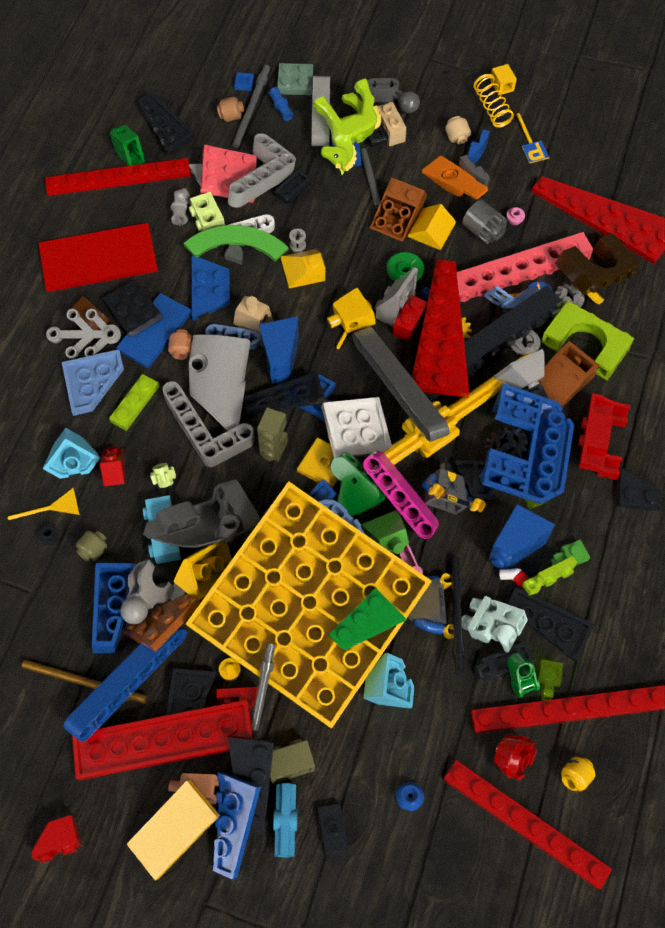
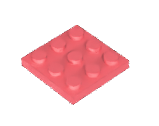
[200,145,257,203]

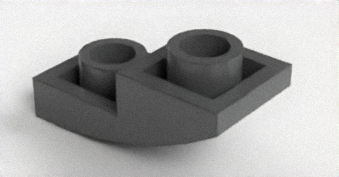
[459,155,489,186]

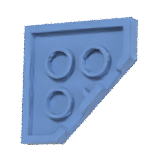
[62,349,124,416]

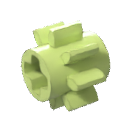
[150,463,176,488]

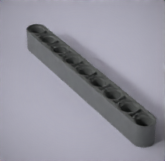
[352,327,450,442]

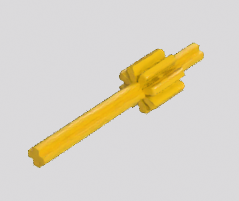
[383,353,530,465]

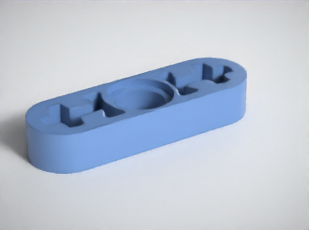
[205,324,260,350]

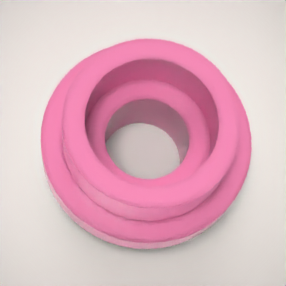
[506,207,525,225]

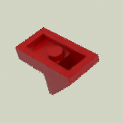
[216,687,258,710]

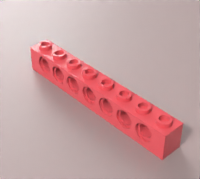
[457,232,593,302]

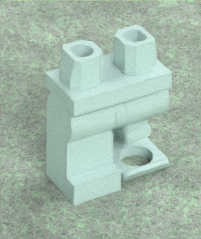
[461,596,528,653]

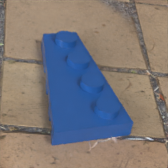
[213,772,261,880]

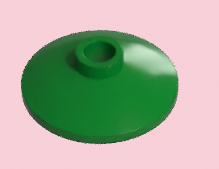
[387,252,424,282]

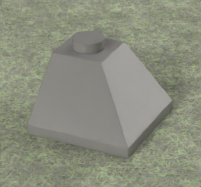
[494,349,545,389]

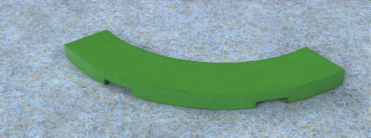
[184,225,289,262]

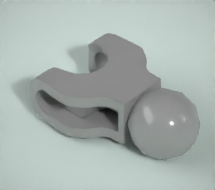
[121,559,175,624]

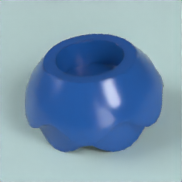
[396,782,424,811]

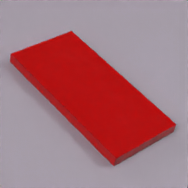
[39,223,158,292]

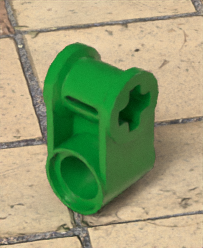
[507,653,540,698]

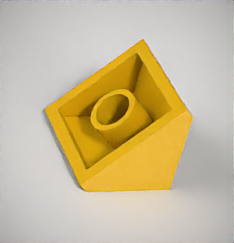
[408,204,456,250]

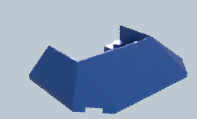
[479,383,574,504]

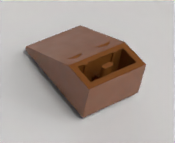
[370,177,427,242]
[538,341,599,407]

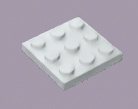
[321,397,392,459]

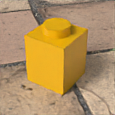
[490,64,516,96]

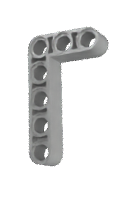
[227,134,296,207]
[163,381,255,467]

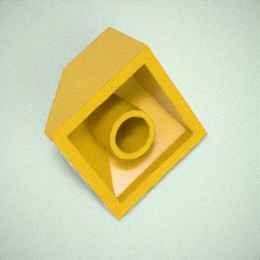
[280,249,325,288]

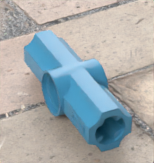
[274,783,297,858]

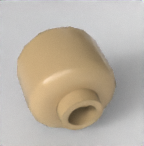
[445,116,471,144]

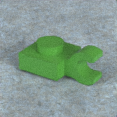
[551,540,590,565]

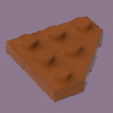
[122,594,200,652]

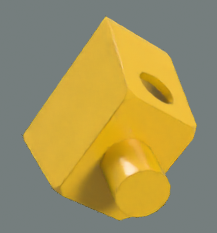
[327,288,376,333]

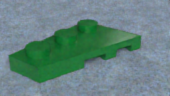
[328,588,407,651]

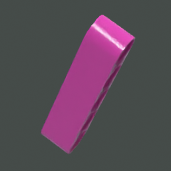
[363,451,439,539]

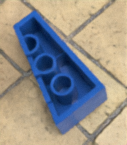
[92,563,137,653]

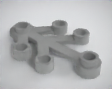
[46,309,121,359]

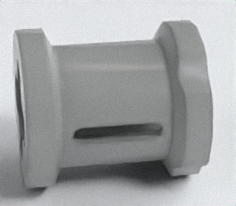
[289,229,306,253]

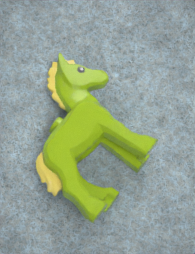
[313,78,381,175]

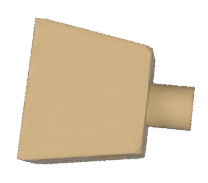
[233,296,274,335]

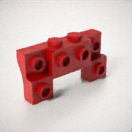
[578,393,630,480]

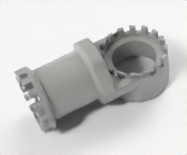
[171,188,191,226]

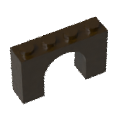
[555,233,642,295]

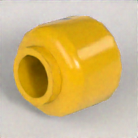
[561,757,595,791]

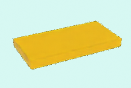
[127,780,220,880]

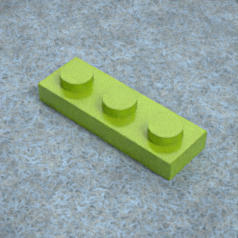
[109,374,159,431]

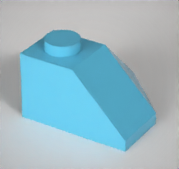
[43,428,100,479]
[363,653,414,708]

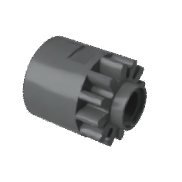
[463,199,508,244]

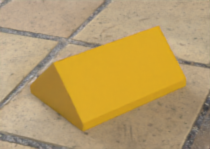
[173,541,232,600]

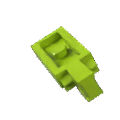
[522,556,578,596]

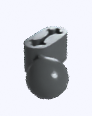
[368,78,420,114]

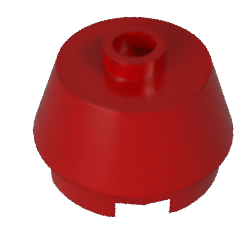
[494,734,536,780]

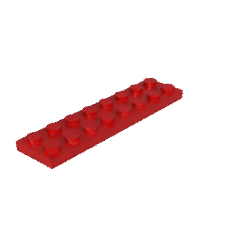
[72,700,254,781]

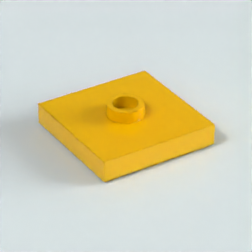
[297,438,339,488]

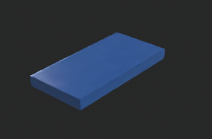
[116,293,192,369]

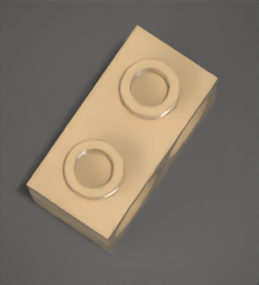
[377,102,406,147]

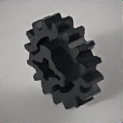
[485,426,529,459]

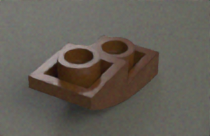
[71,296,110,330]

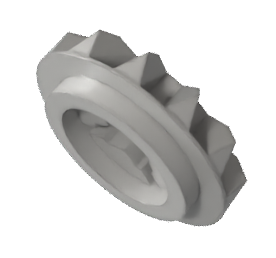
[555,283,585,308]
[511,330,540,355]

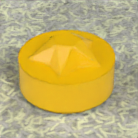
[219,658,241,681]

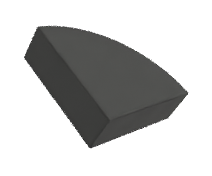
[224,245,243,265]

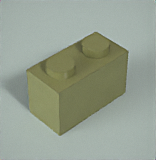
[270,739,315,784]

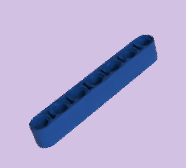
[64,626,187,742]

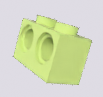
[189,192,225,231]

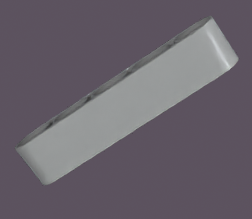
[312,76,330,146]

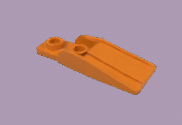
[422,156,488,200]

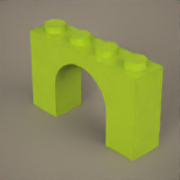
[541,301,634,381]

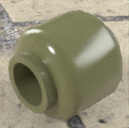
[76,531,107,562]

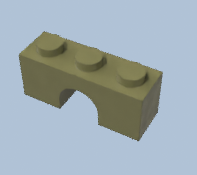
[257,408,288,462]

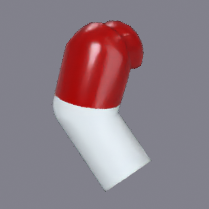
[500,568,529,588]

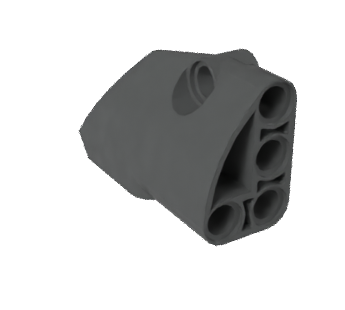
[143,479,260,548]

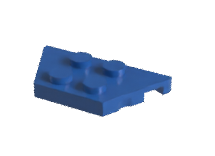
[192,256,230,321]

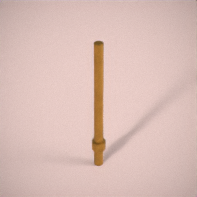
[22,659,147,704]

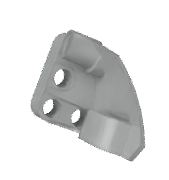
[188,335,250,431]

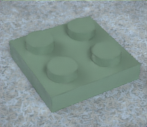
[278,63,313,95]

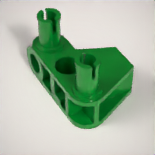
[330,452,387,516]

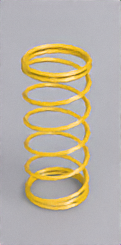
[473,74,514,127]

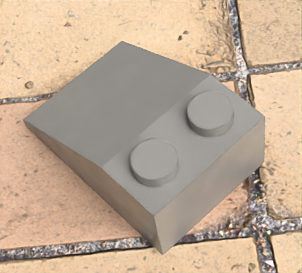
[375,267,418,327]

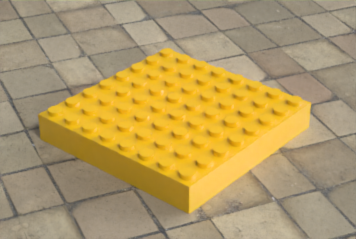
[186,482,432,728]

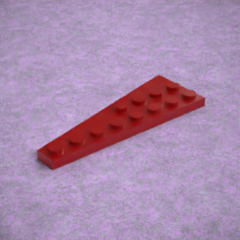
[531,176,665,265]
[412,260,469,398]

